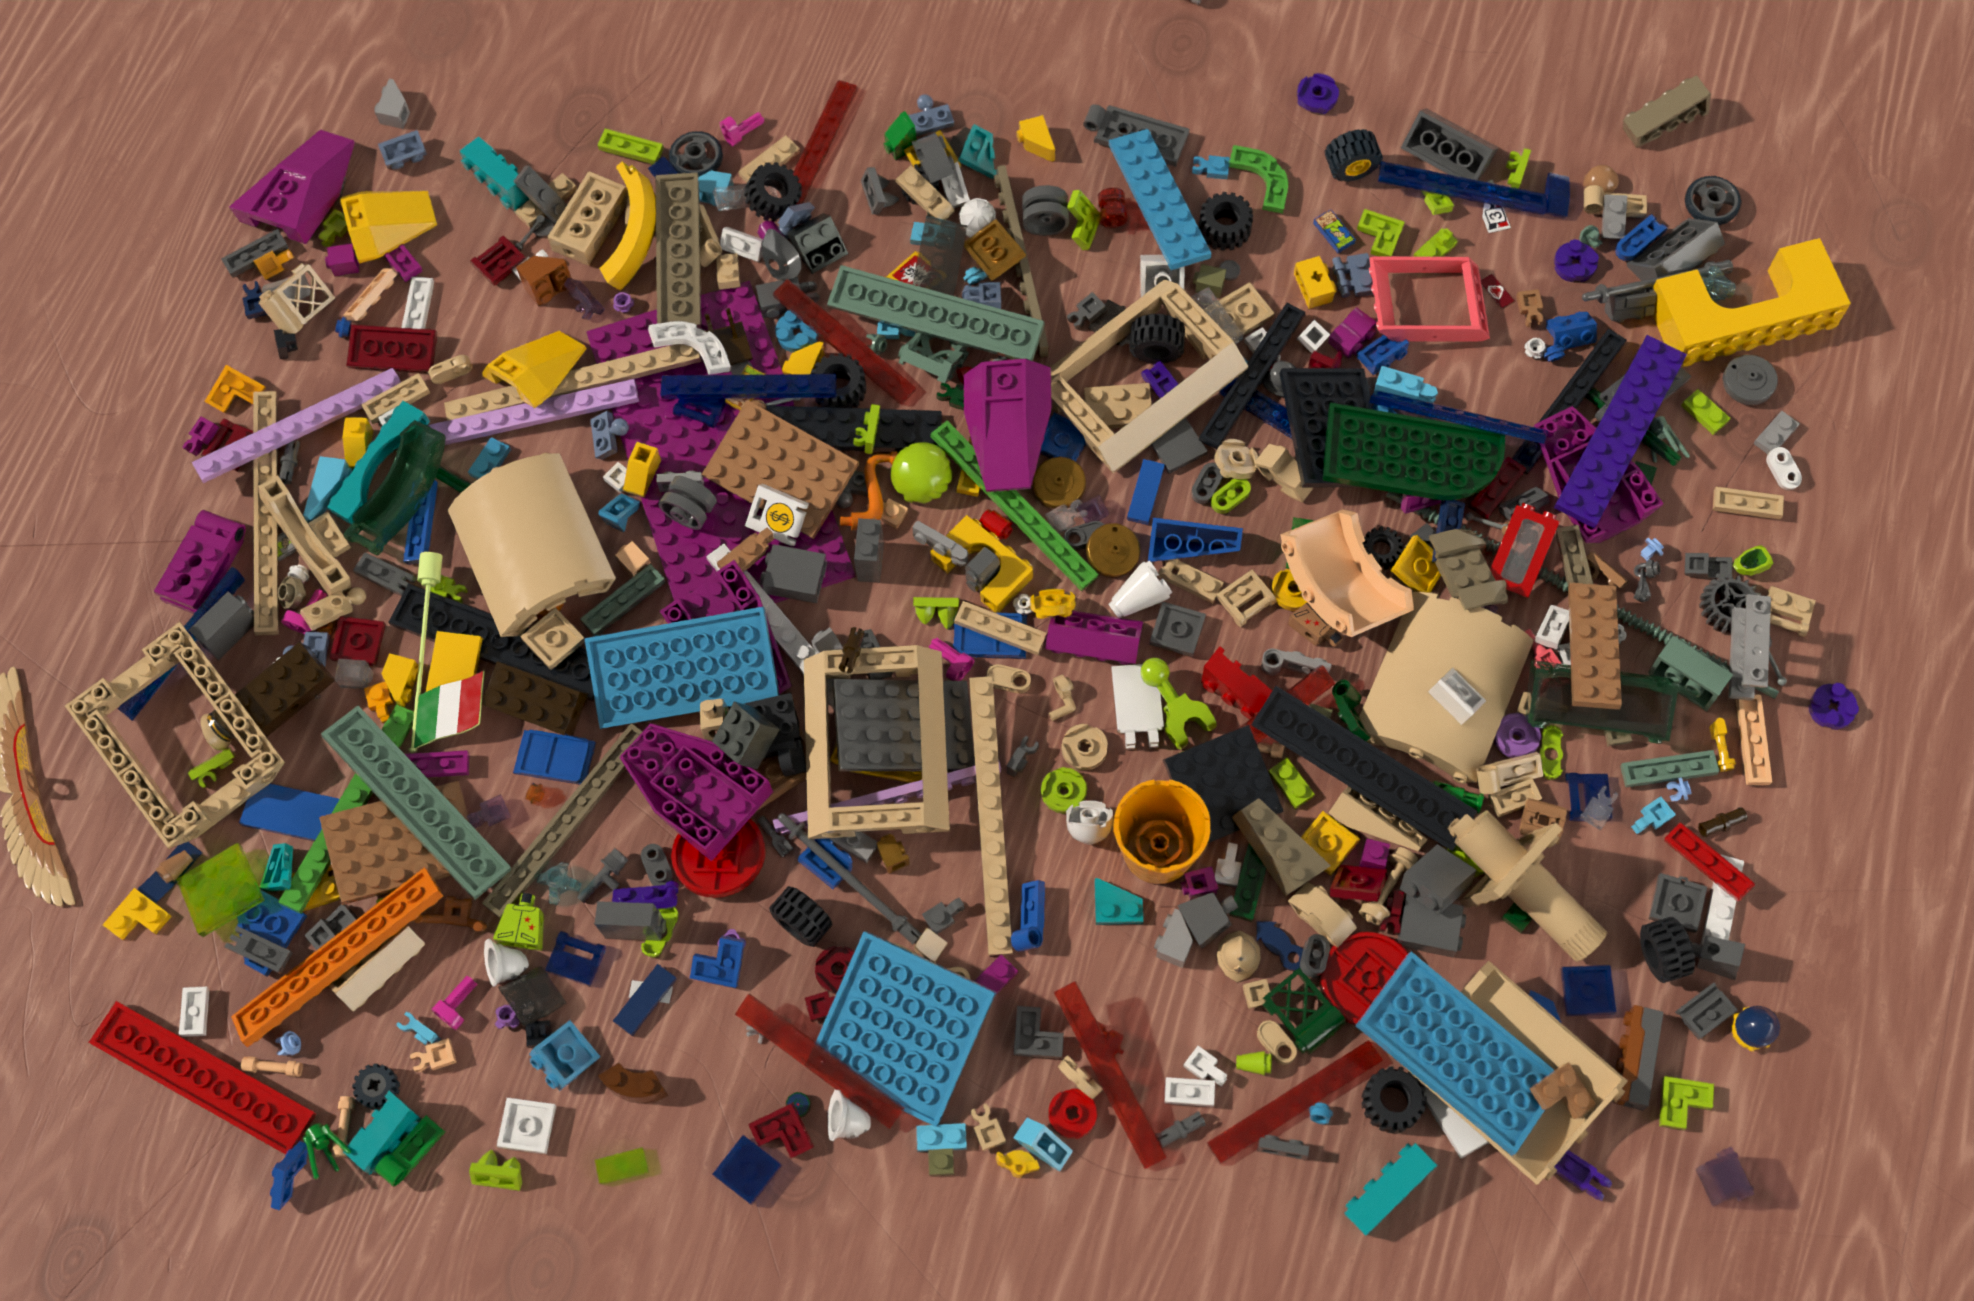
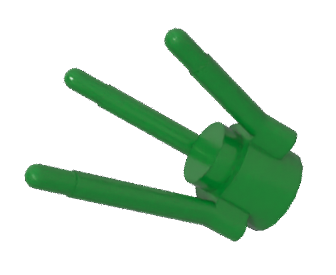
[303,1123,351,1179]

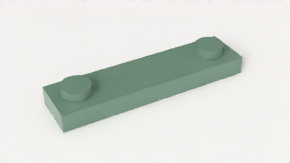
[580,564,666,637]
[1620,750,1719,788]

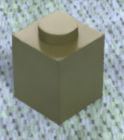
[1193,264,1226,298]

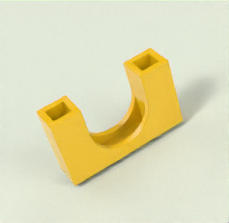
[930,515,1033,613]

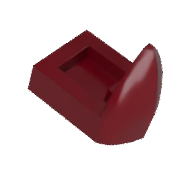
[1308,350,1342,368]

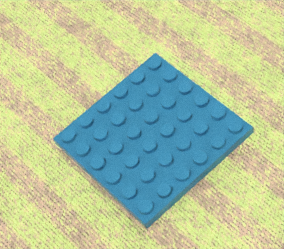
[806,931,996,1127]

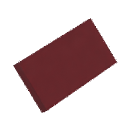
[346,325,438,373]

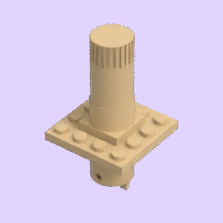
[1448,811,1607,962]

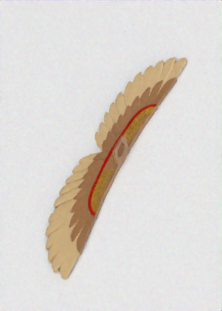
[0,667,75,907]

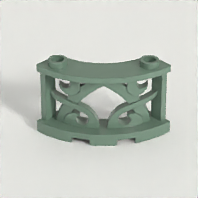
[898,332,969,384]

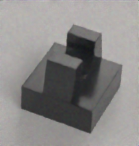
[274,329,298,360]
[525,1020,552,1048]

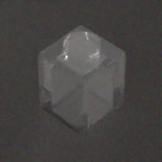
[334,659,373,690]

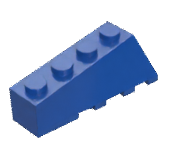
[1148,518,1243,562]

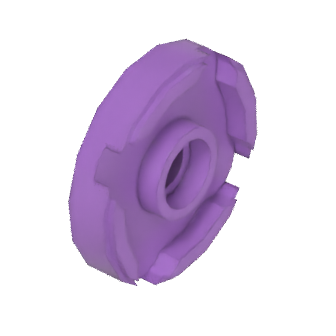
[1494,713,1541,758]

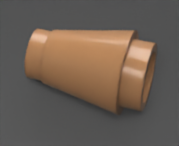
[155,850,193,884]

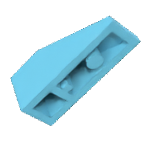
[303,456,352,523]

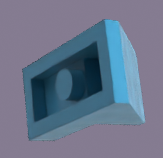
[598,493,640,532]

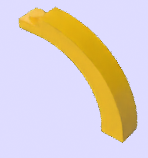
[599,162,656,291]

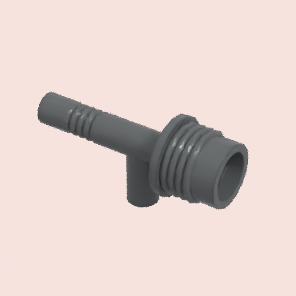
[577,848,629,903]

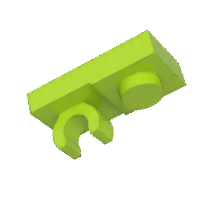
[1506,148,1531,196]
[1413,228,1458,257]
[854,404,880,454]
[188,747,235,788]

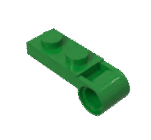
[375,1115,445,1187]

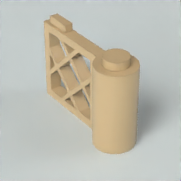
[259,263,335,334]

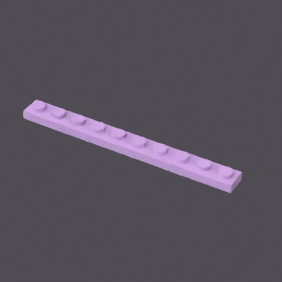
[192,368,401,483]
[423,379,639,449]
[773,762,1001,835]

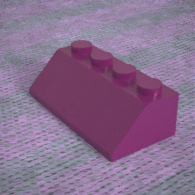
[1046,610,1143,665]

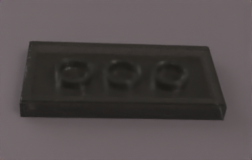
[912,215,967,296]

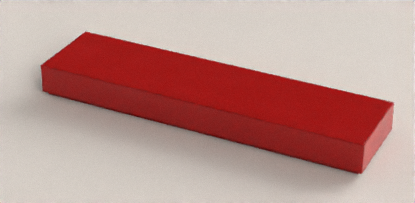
[1664,822,1755,902]

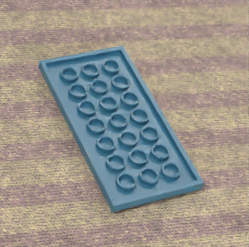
[584,607,779,729]
[1356,952,1554,1156]

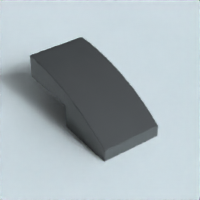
[1685,553,1732,580]
[304,904,358,950]

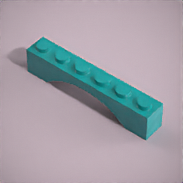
[327,401,430,527]

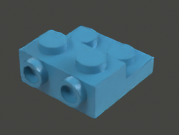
[529,1020,600,1091]

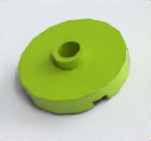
[1041,767,1087,814]

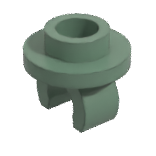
[1579,225,1602,248]
[864,334,887,356]

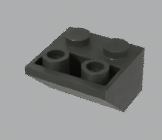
[787,213,849,274]

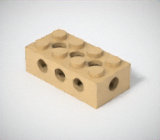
[548,171,628,266]

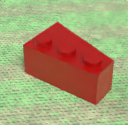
[1201,646,1272,719]

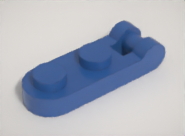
[1615,214,1668,261]

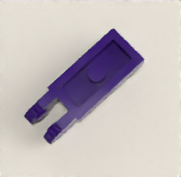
[1554,1150,1612,1201]

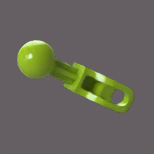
[1140,658,1217,750]

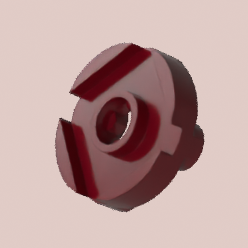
[815,946,855,995]

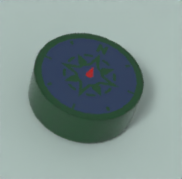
[786,1092,811,1118]

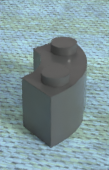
[912,133,956,183]

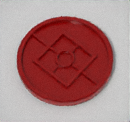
[671,819,766,898]
[1320,932,1409,1026]

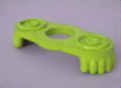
[1539,725,1563,780]
[641,907,679,958]

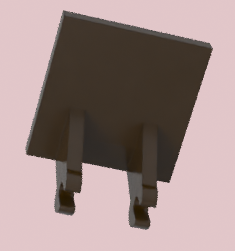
[705,308,753,365]

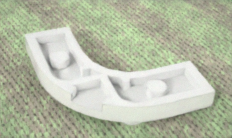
[648,321,731,375]

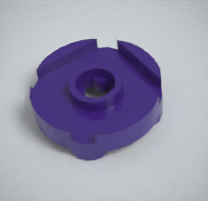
[1297,73,1339,115]
[1554,239,1599,282]
[1809,683,1859,730]

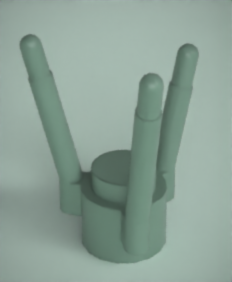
[1649,416,1690,463]

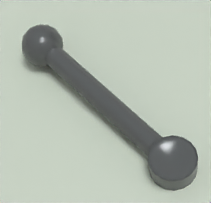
[515,215,546,251]

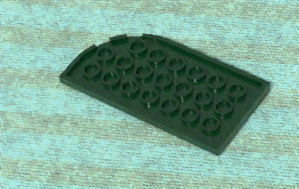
[1322,403,1506,500]

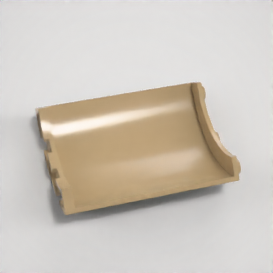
[448,453,616,637]
[1359,592,1534,784]
[1400,961,1627,1185]

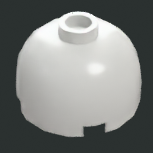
[1066,801,1113,845]

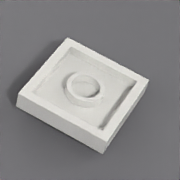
[497,1098,556,1154]

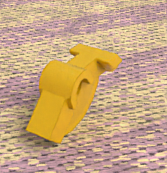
[996,1150,1039,1178]

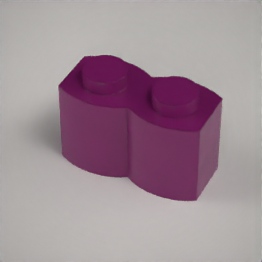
[1328,307,1377,358]

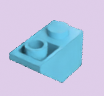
[699,170,734,207]

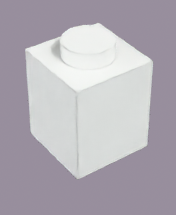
[1297,320,1330,353]

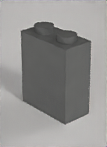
[854,518,884,583]
[760,544,827,603]
[188,592,254,661]
[1400,844,1476,915]
[1397,895,1466,958]
[594,901,666,941]

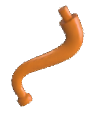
[840,452,897,531]

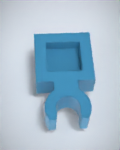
[1192,155,1230,180]

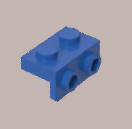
[1546,312,1597,349]
[1357,335,1409,375]
[798,838,853,890]

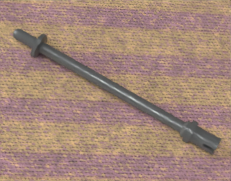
[1582,260,1733,304]
[778,813,922,945]

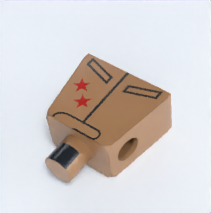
[1288,602,1344,648]

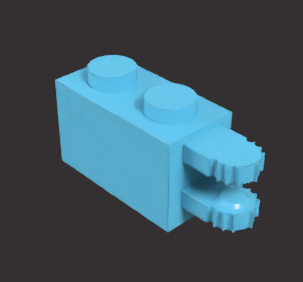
[1372,366,1438,409]

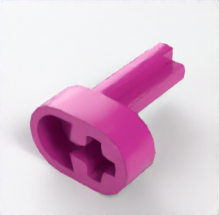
[719,112,765,146]
[281,589,328,635]
[929,638,975,681]
[431,976,477,1030]

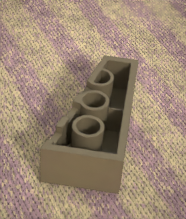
[1623,75,1711,148]
[1232,799,1331,896]

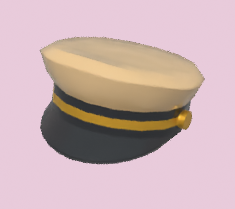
[201,710,237,751]

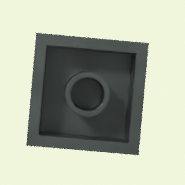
[712,701,780,769]

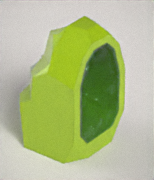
[1733,545,1773,576]

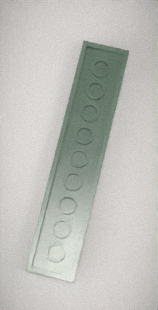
[827,265,1045,361]
[321,705,511,900]

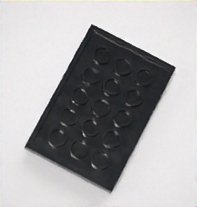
[1279,368,1373,488]

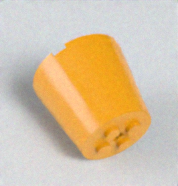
[1114,779,1211,884]

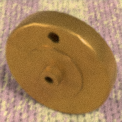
[1033,457,1086,510]
[1086,523,1141,578]

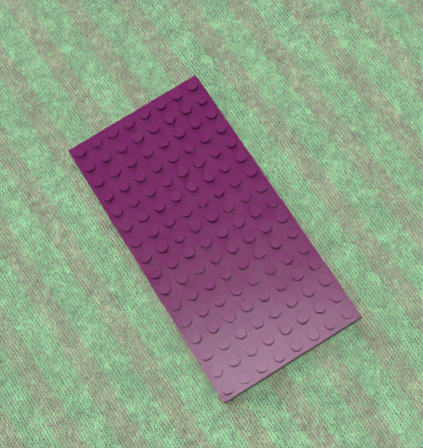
[586,281,856,603]

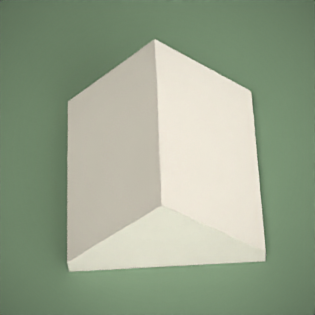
[1428,668,1486,725]

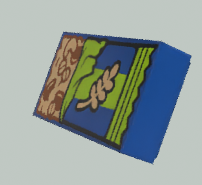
[1313,209,1356,254]

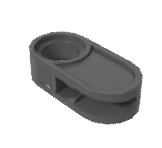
[1064,521,1105,551]

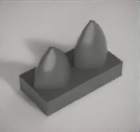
[861,167,899,214]

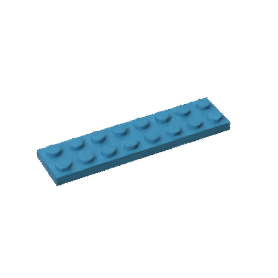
[1109,129,1211,270]

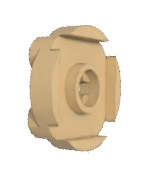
[1214,439,1258,479]
[1061,724,1108,771]
[1058,1055,1103,1099]

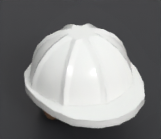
[960,198,996,238]

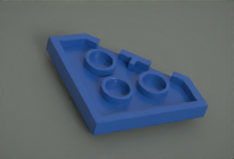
[233,882,307,977]

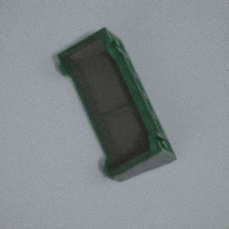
[1525,660,1679,744]

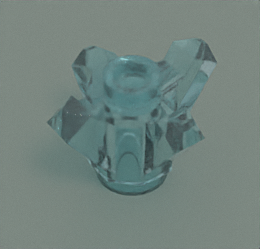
[1701,265,1735,302]
[537,862,582,905]

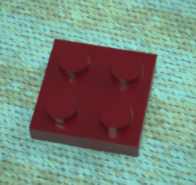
[330,616,386,666]
[1330,865,1387,902]

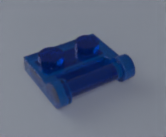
[673,381,728,428]
[1565,772,1612,821]
[545,931,606,987]

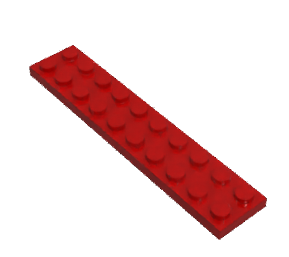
[88,1001,316,1155]

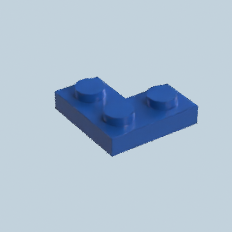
[690,935,745,988]
[270,1141,308,1211]

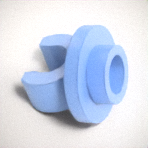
[1640,538,1664,561]
[1666,777,1692,801]
[275,1031,301,1056]

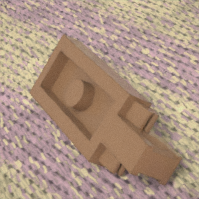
[717,527,774,572]

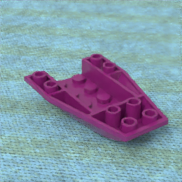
[964,359,1052,492]
[1534,406,1664,543]
[660,560,792,695]

